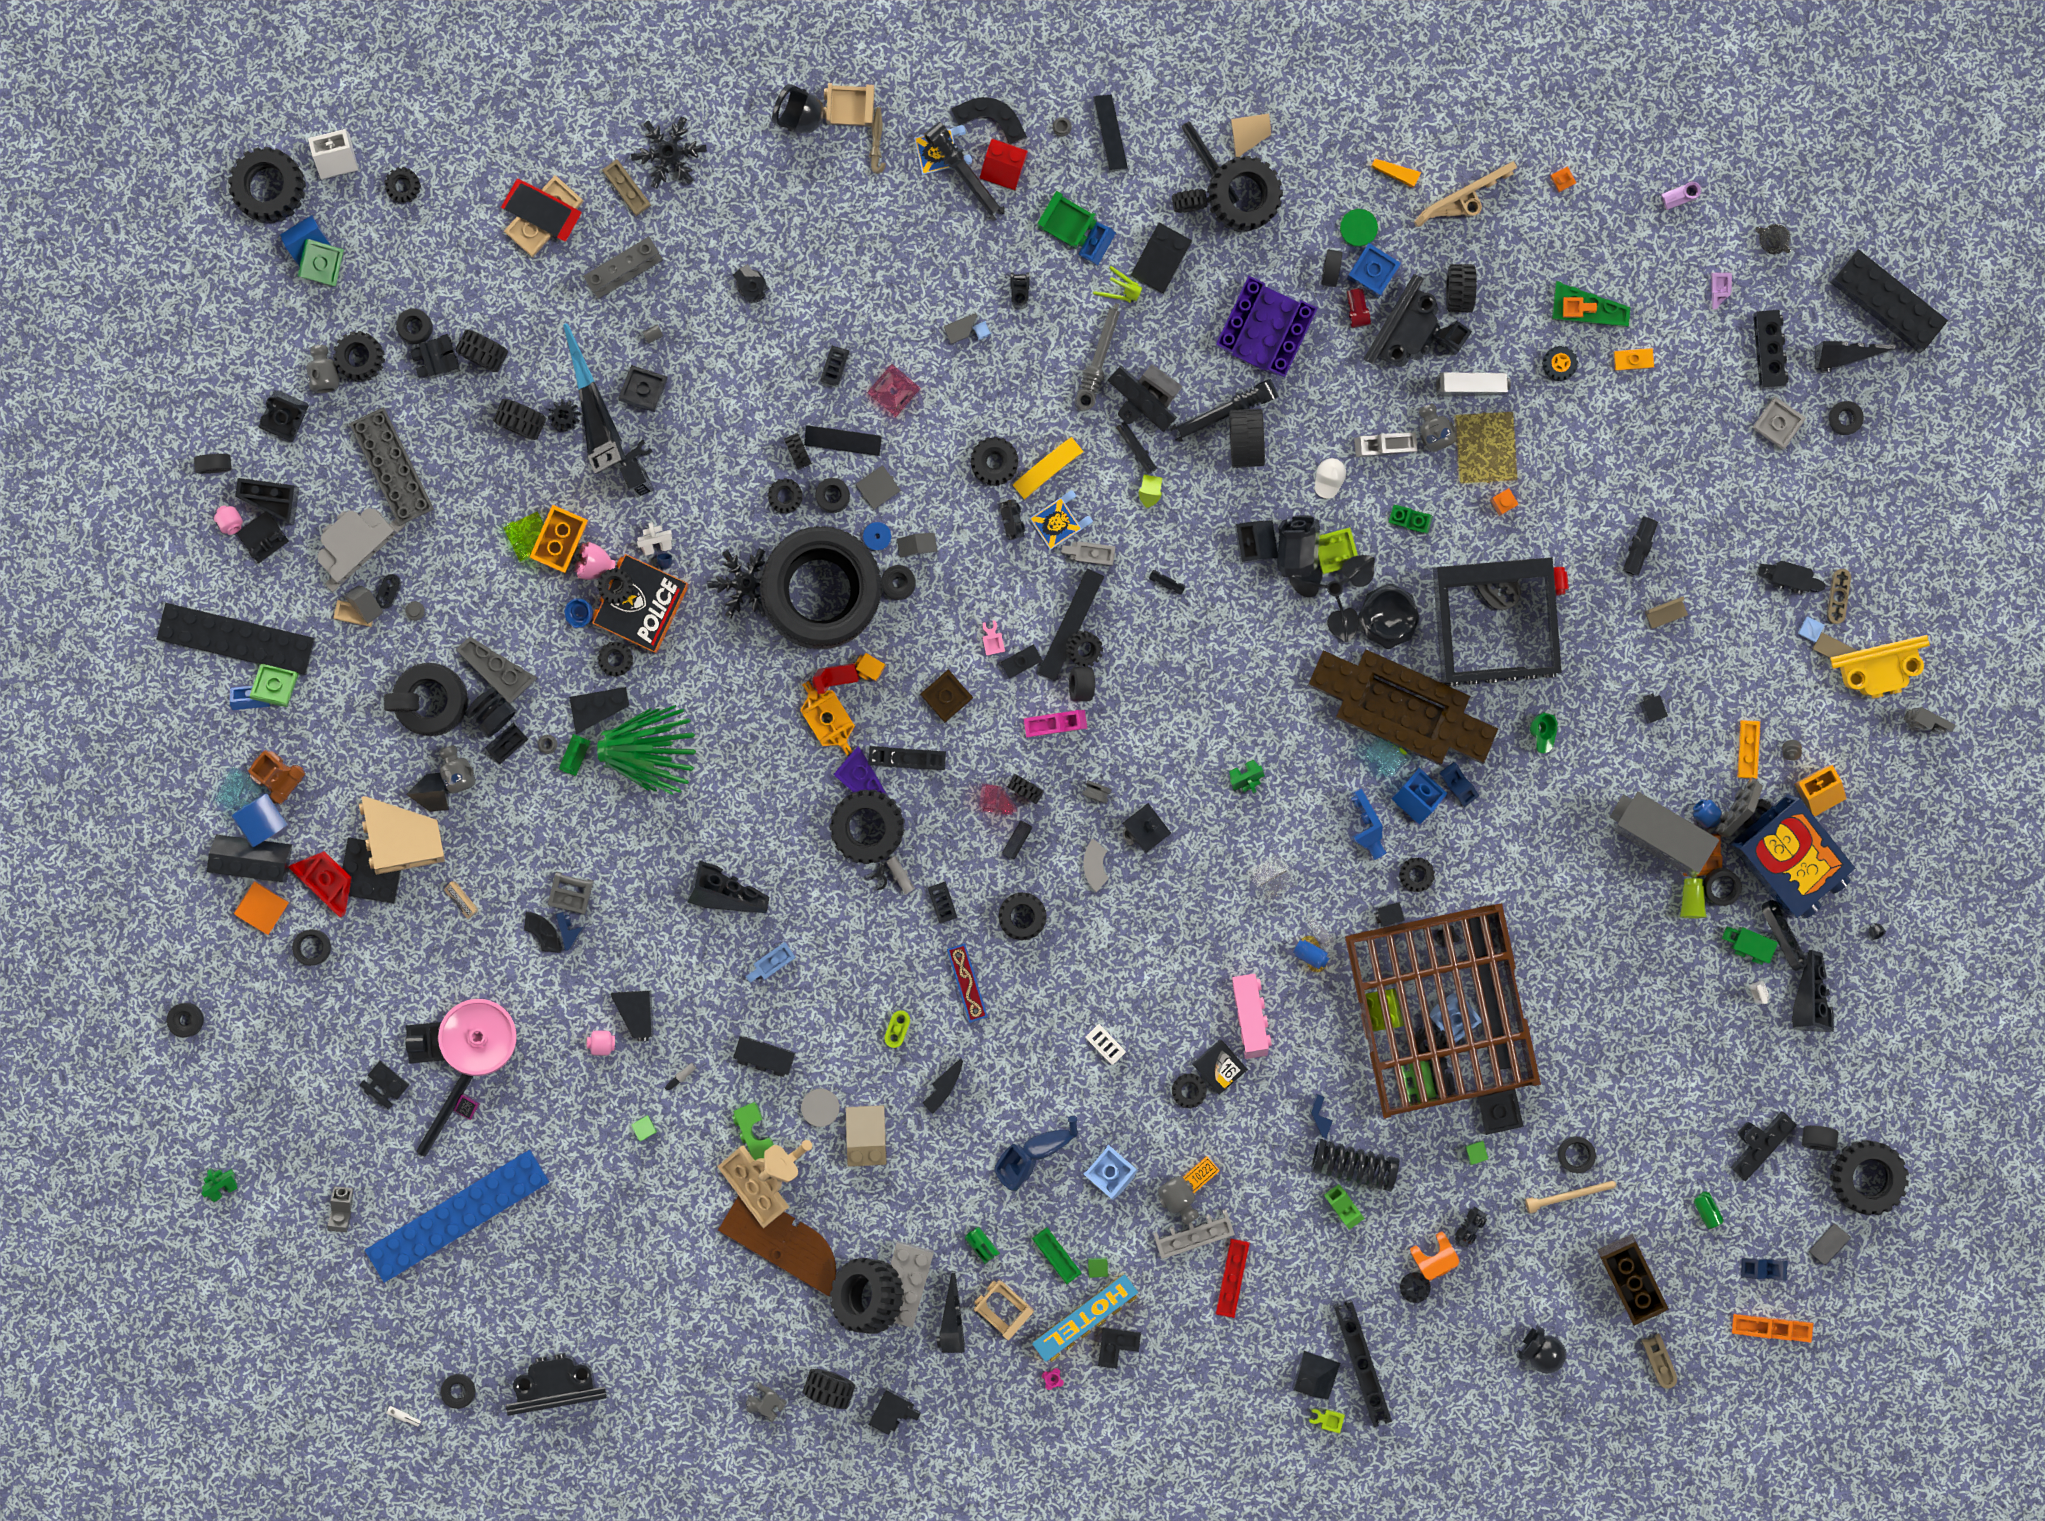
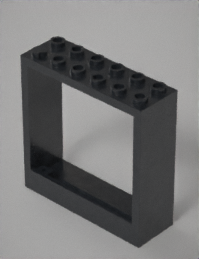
[1432,557,1562,686]

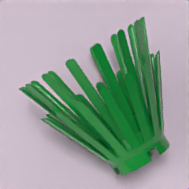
[597,705,696,795]

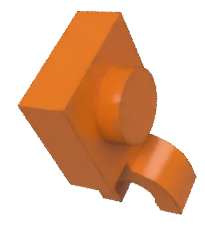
[1563,297,1597,318]

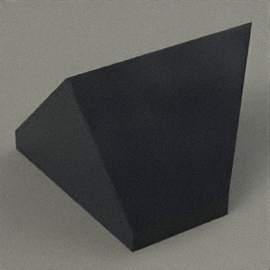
[1434,321,1472,355]
[406,773,449,812]

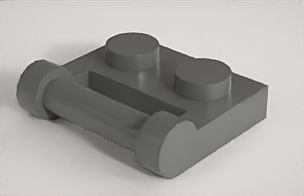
[548,871,594,914]

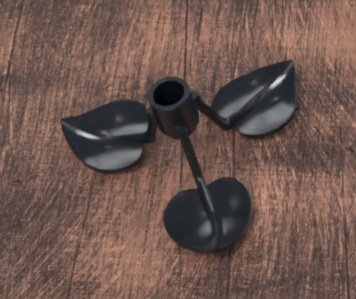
[1288,555,1375,642]

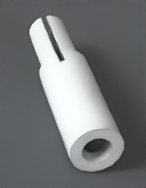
[386,1406,421,1427]

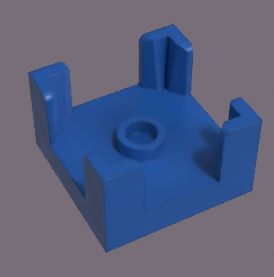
[1346,243,1401,299]

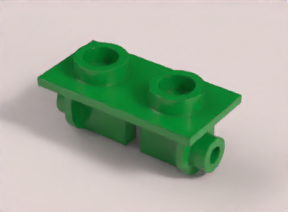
[559,734,591,776]

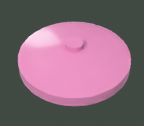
[438,999,517,1076]

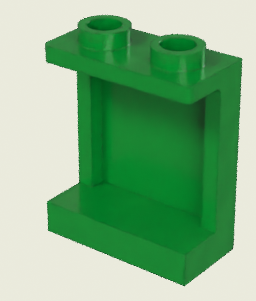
[1037,191,1097,249]

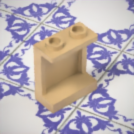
[823,83,875,127]

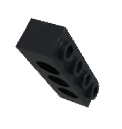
[1753,310,1789,390]
[619,460,654,498]

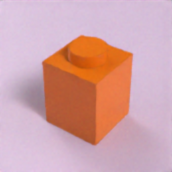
[1490,488,1519,516]

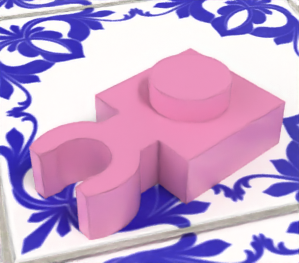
[983,620,1005,656]

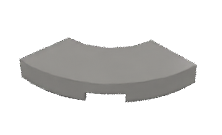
[1083,839,1109,892]

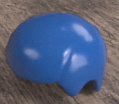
[564,598,593,628]

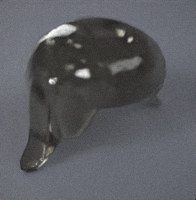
[1755,224,1791,255]

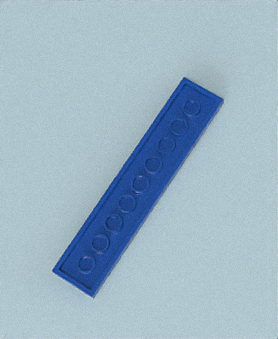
[365,1149,550,1283]

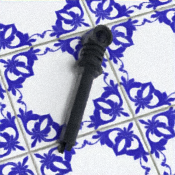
[924,122,1005,221]
[1171,379,1279,442]

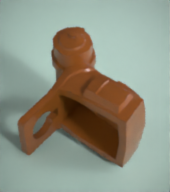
[248,750,306,805]

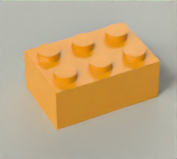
[529,504,589,574]

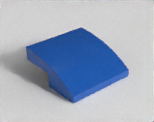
[231,793,287,847]

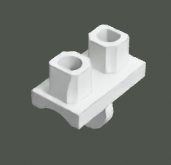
[637,522,672,556]

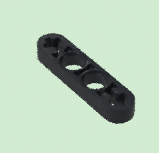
[1761,900,1807,971]

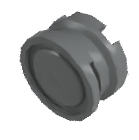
[1082,780,1112,804]

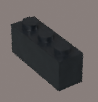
[733,1035,796,1077]

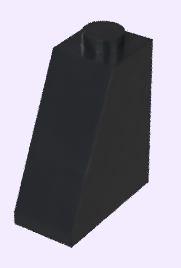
[611,990,654,1041]

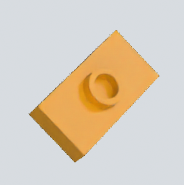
[1614,348,1654,371]

